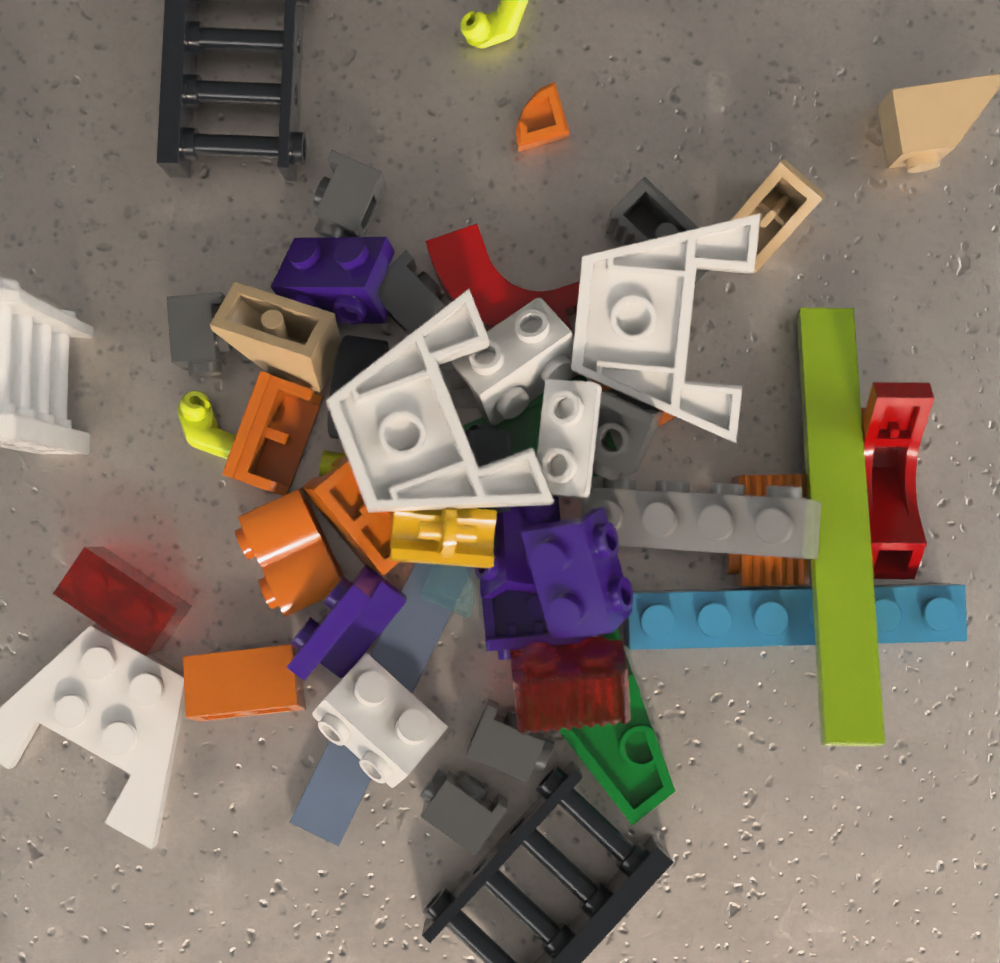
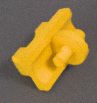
[389,508,497,569]

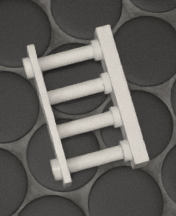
[0,278,94,455]

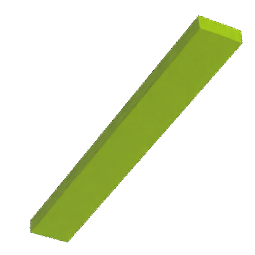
[796,307,885,746]

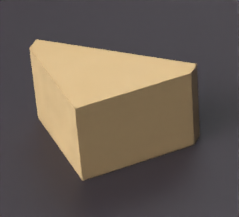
[731,159,826,273]

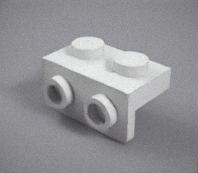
[451,298,574,426]
[537,379,602,499]
[312,653,448,788]

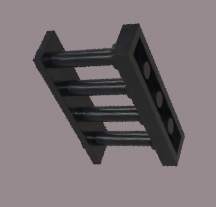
[157,0,314,182]
[422,761,674,963]

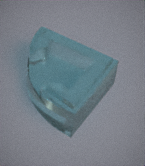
[419,564,474,619]

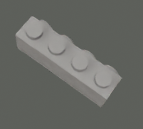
[581,478,821,560]

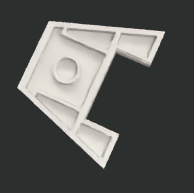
[571,213,761,443]
[326,289,554,512]
[0,624,185,849]

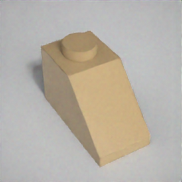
[877,73,1000,173]
[210,282,341,393]

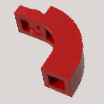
[425,223,580,332]
[861,382,934,580]

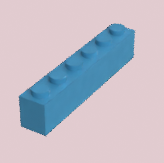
[623,583,968,650]

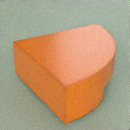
[516,82,570,152]

